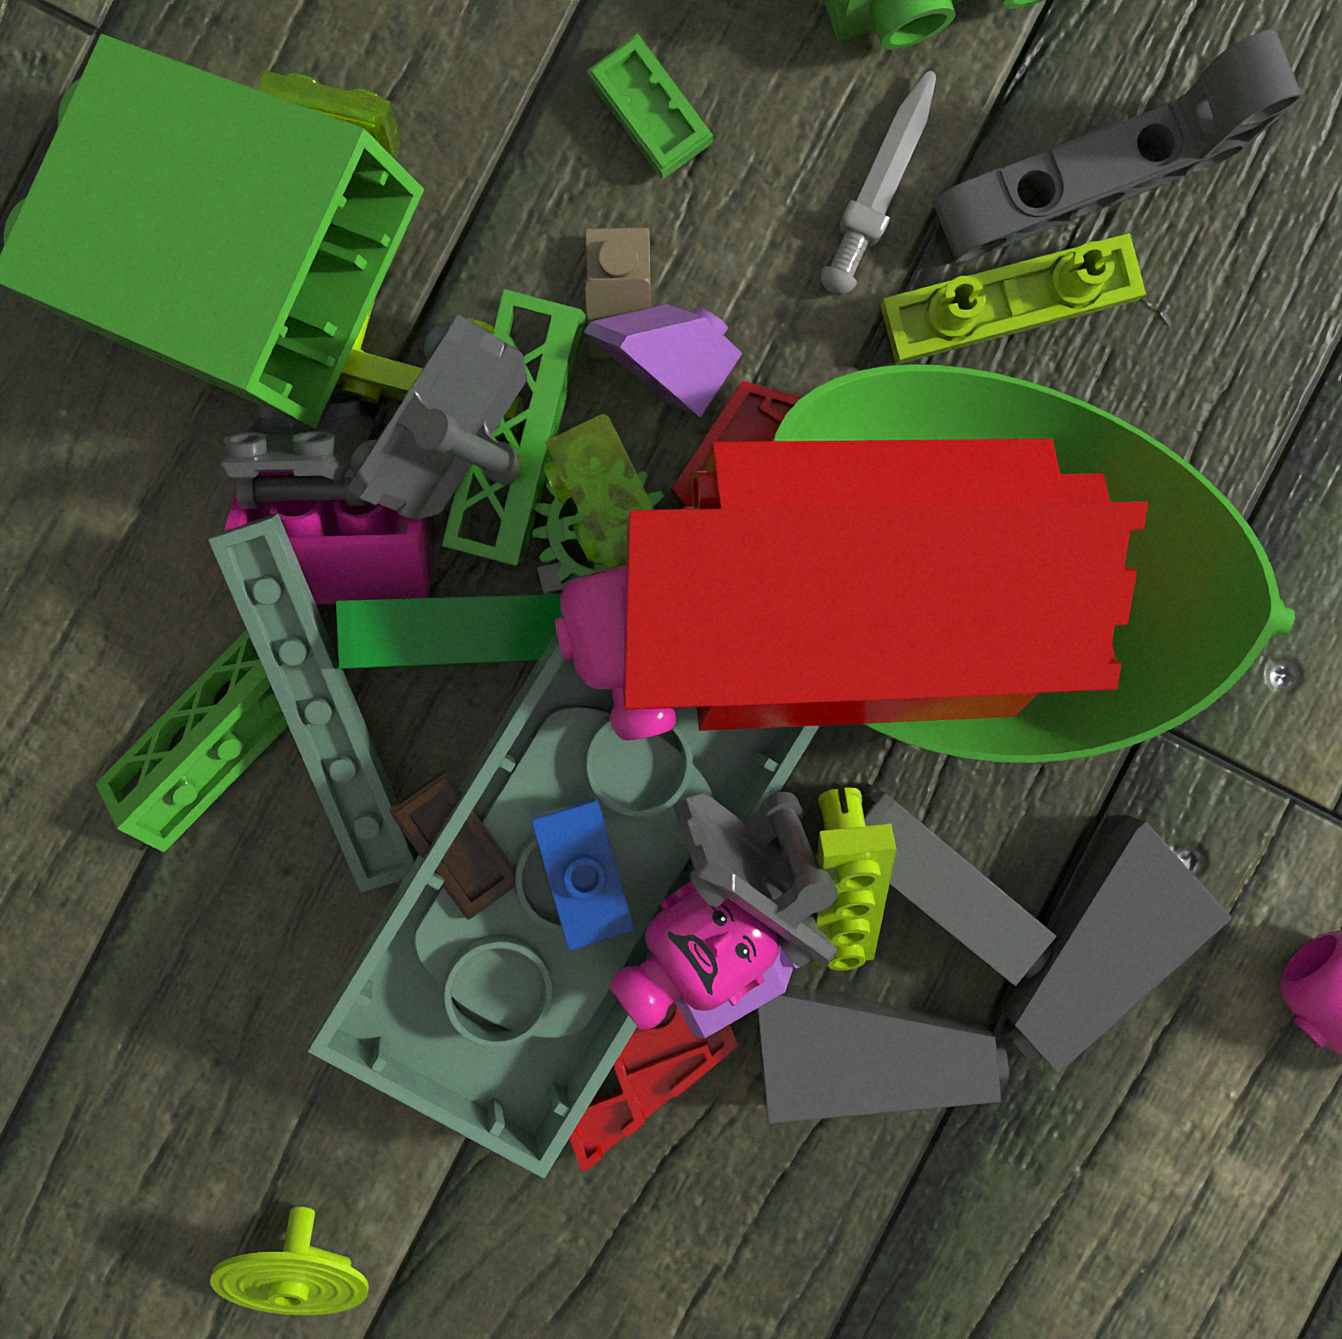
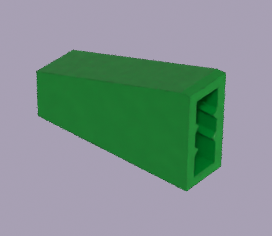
[336,594,562,669]

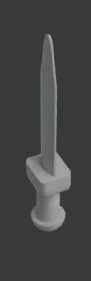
[821,71,936,295]

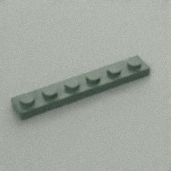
[208,513,419,893]

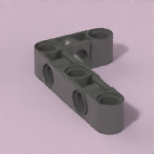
[933,29,1302,263]

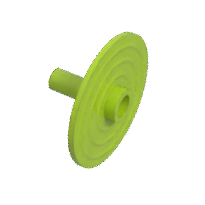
[210,1207,369,1316]

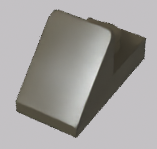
[585,227,651,360]

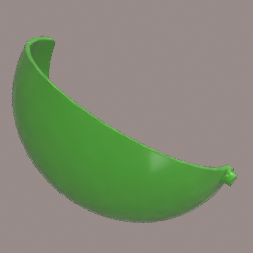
[773,365,1295,763]

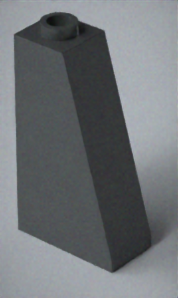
[861,783,1057,986]
[1001,815,1232,1074]
[756,985,1009,1125]

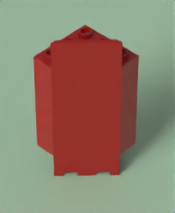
[623,439,1149,731]

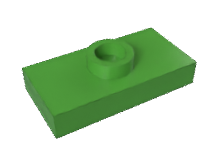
[587,33,713,180]

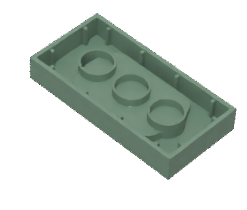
[308,631,819,1179]

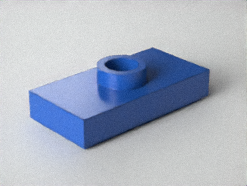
[530,797,635,951]

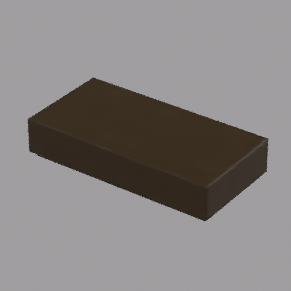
[389,770,523,920]

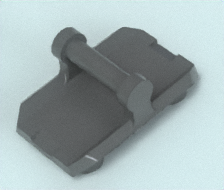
[347,314,527,520]
[213,395,376,509]
[673,792,838,968]

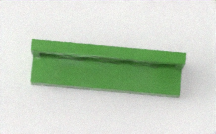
[442,289,587,566]
[95,629,288,852]

